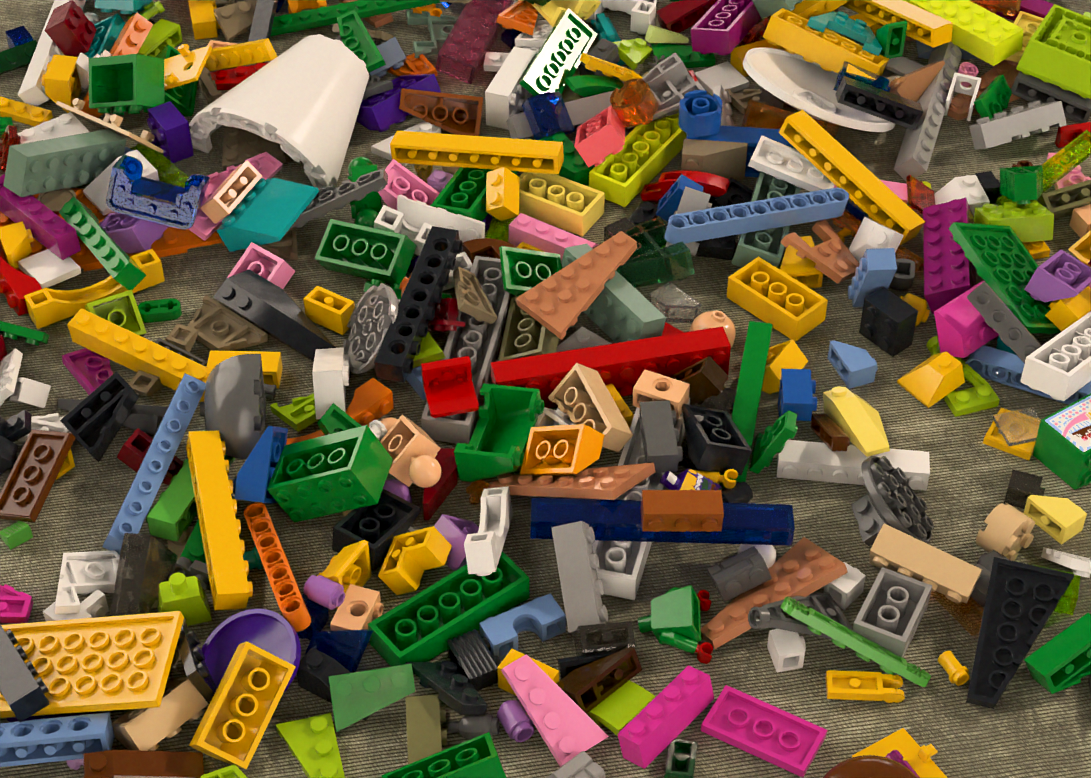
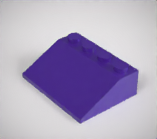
[356,74,441,132]

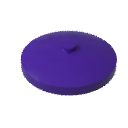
[201,609,301,693]

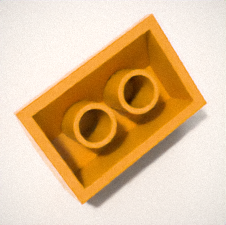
[520,424,605,476]

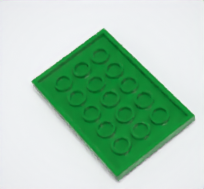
[948,222,1061,334]

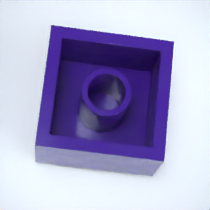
[147,101,194,164]

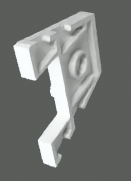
[54,550,158,614]

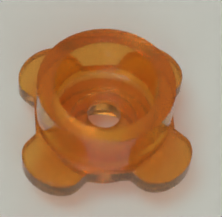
[466,480,490,505]

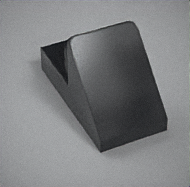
[0,410,31,443]

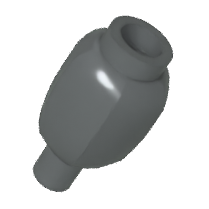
[448,713,500,739]

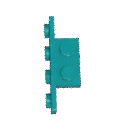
[591,13,626,66]

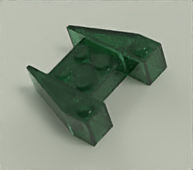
[593,217,695,288]

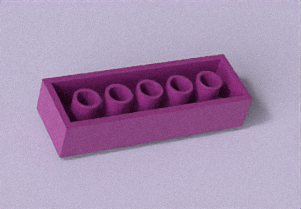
[691,0,761,55]
[923,198,976,315]

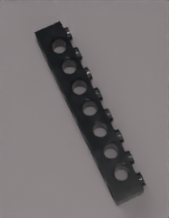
[374,226,463,382]

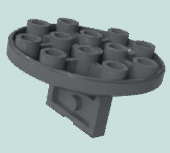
[851,456,934,546]

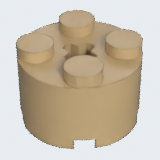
[976,502,1035,561]

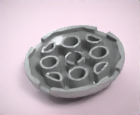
[343,283,399,374]

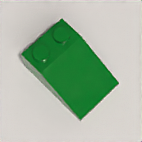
[499,246,562,296]

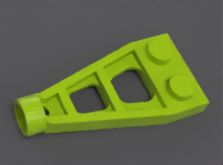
[926,336,1000,417]

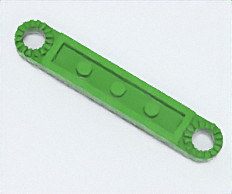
[780,597,931,687]

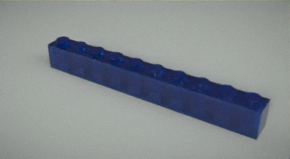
[530,498,795,546]

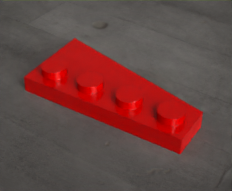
[210,62,269,90]

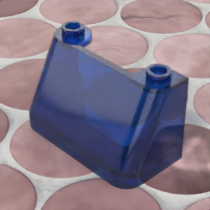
[106,154,210,230]

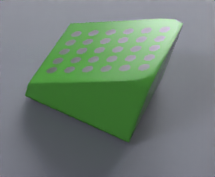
[0,521,33,550]

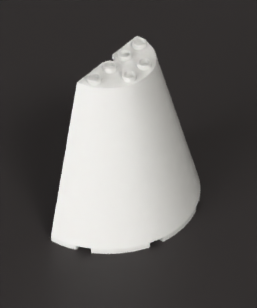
[189,34,369,189]

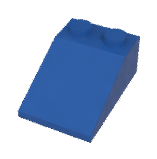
[233,426,288,503]

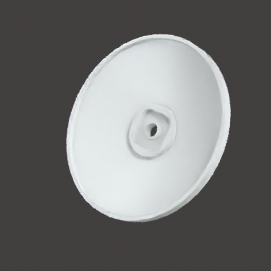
[743,47,895,132]

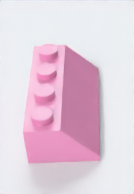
[509,213,598,262]

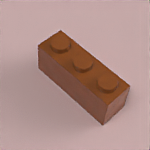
[641,490,724,532]

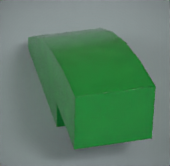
[565,75,629,98]

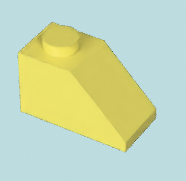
[1024,495,1087,545]

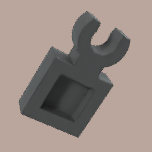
[175,557,211,591]

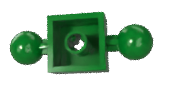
[347,156,382,228]

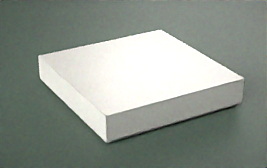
[695,61,749,96]
[18,249,81,289]

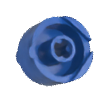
[679,90,722,139]

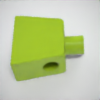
[158,572,212,626]

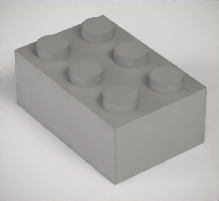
[853,567,932,658]

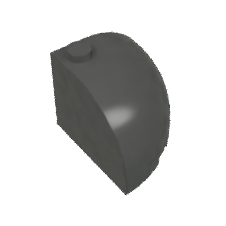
[200,354,267,459]

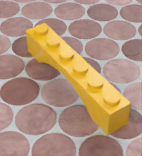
[24,249,165,329]

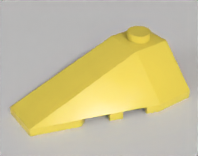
[823,386,890,457]

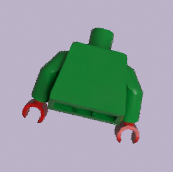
[638,585,713,664]

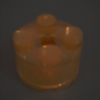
[610,78,659,127]

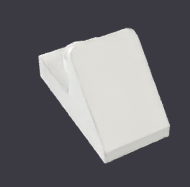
[76,50,112,89]

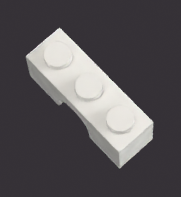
[374,205,432,255]

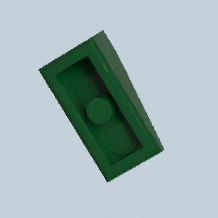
[664,739,698,778]

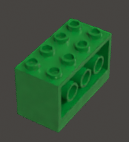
[267,425,393,523]

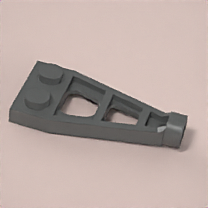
[748,593,853,639]

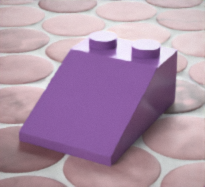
[100,204,169,254]

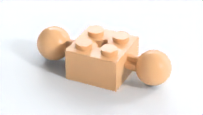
[380,414,441,488]

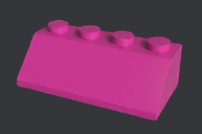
[934,280,999,358]

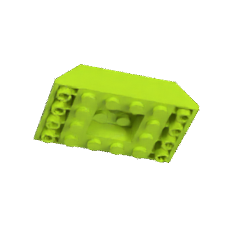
[1016,4,1091,99]

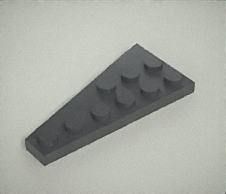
[286,168,388,233]

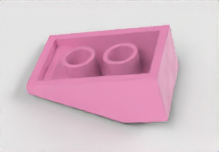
[378,159,440,210]
[227,242,295,289]

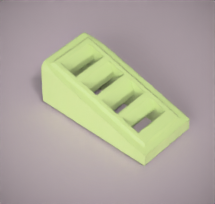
[645,25,689,43]

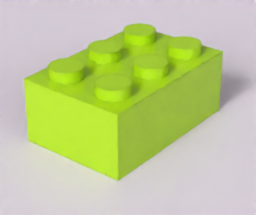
[974,200,1054,243]

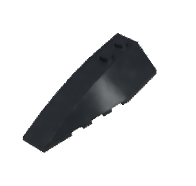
[213,269,336,362]

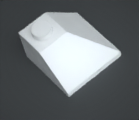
[849,217,904,263]

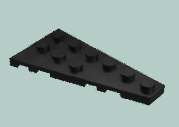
[966,557,1074,709]

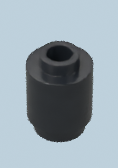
[721,481,753,514]

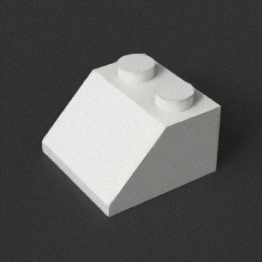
[931,175,990,220]

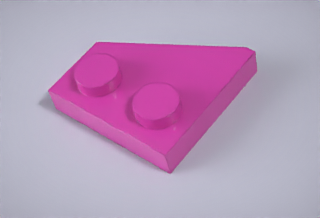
[0,584,33,624]

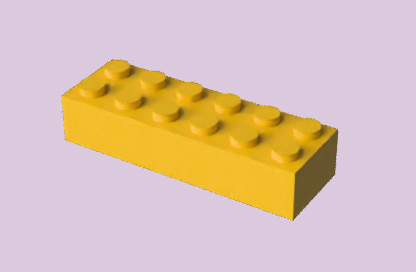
[763,8,889,86]

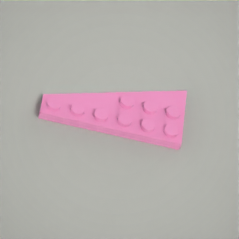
[152,152,283,241]

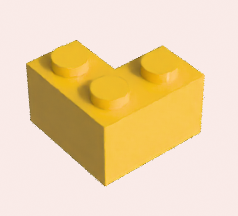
[378,526,452,595]

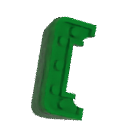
[454,383,544,483]

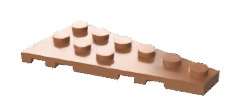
[516,231,637,340]
[489,463,656,500]
[701,537,848,649]

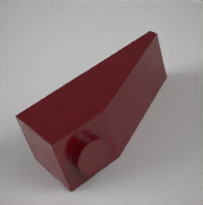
[656,0,717,33]
[116,428,184,485]
[423,448,459,521]

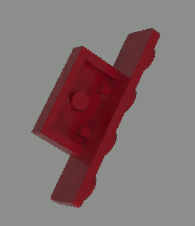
[428,298,466,331]

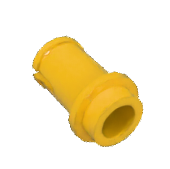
[937,651,970,686]

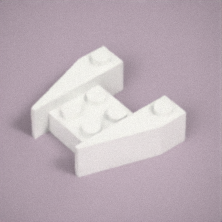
[585,0,657,35]

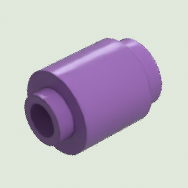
[303,575,345,610]
[497,700,534,742]

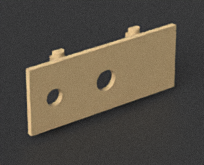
[56,98,164,154]

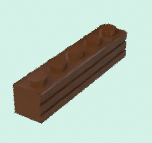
[810,413,850,451]

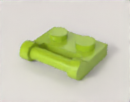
[125,1,165,23]

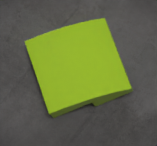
[587,680,656,736]

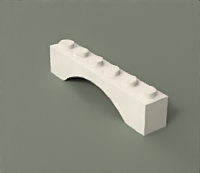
[464,486,513,576]

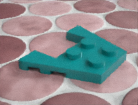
[807,11,882,56]

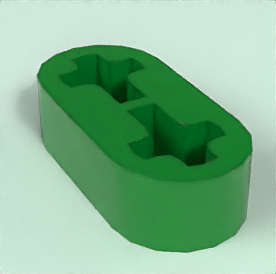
[138,298,182,323]

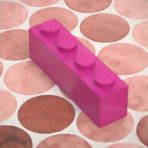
[617,665,714,769]

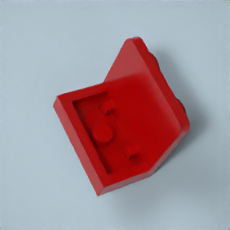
[421,356,479,418]

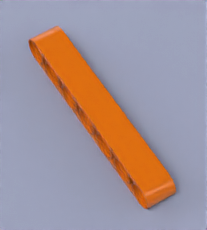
[244,502,311,632]

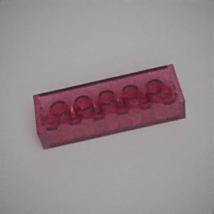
[435,0,514,84]

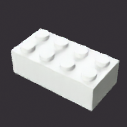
[485,47,537,130]

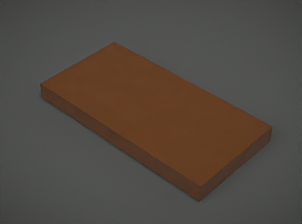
[0,429,76,523]

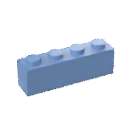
[848,248,897,307]

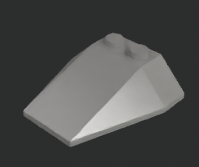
[613,53,706,128]

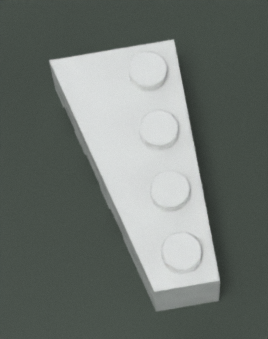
[312,347,350,419]

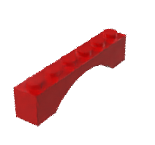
[0,256,42,316]

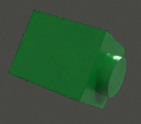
[876,21,908,59]

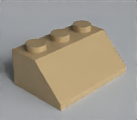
[112,677,209,751]

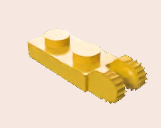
[825,670,905,703]

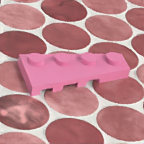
[501,654,609,767]

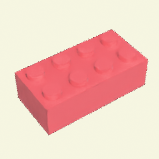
[574,105,625,168]

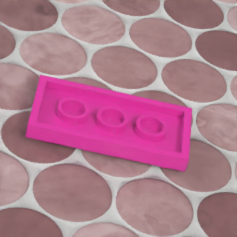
[701,685,827,778]

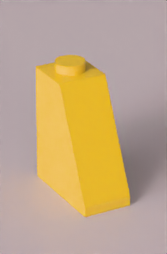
[780,236,823,288]

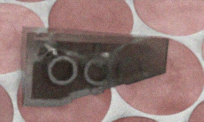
[110,533,178,616]

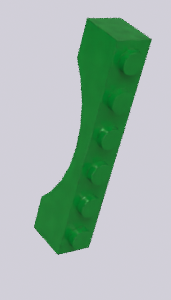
[59,196,146,290]

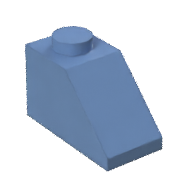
[828,340,878,389]

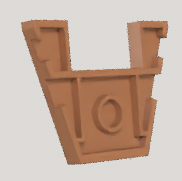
[780,220,859,284]

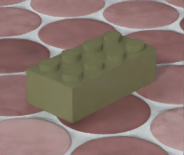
[499,296,559,361]

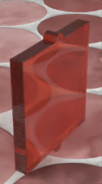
[906,175,935,214]

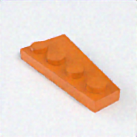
[496,0,539,35]

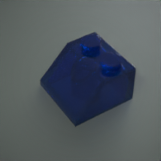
[522,92,575,140]

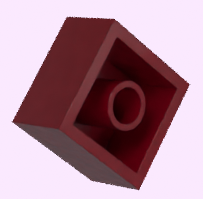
[44,0,97,57]

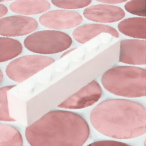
[777,440,930,491]

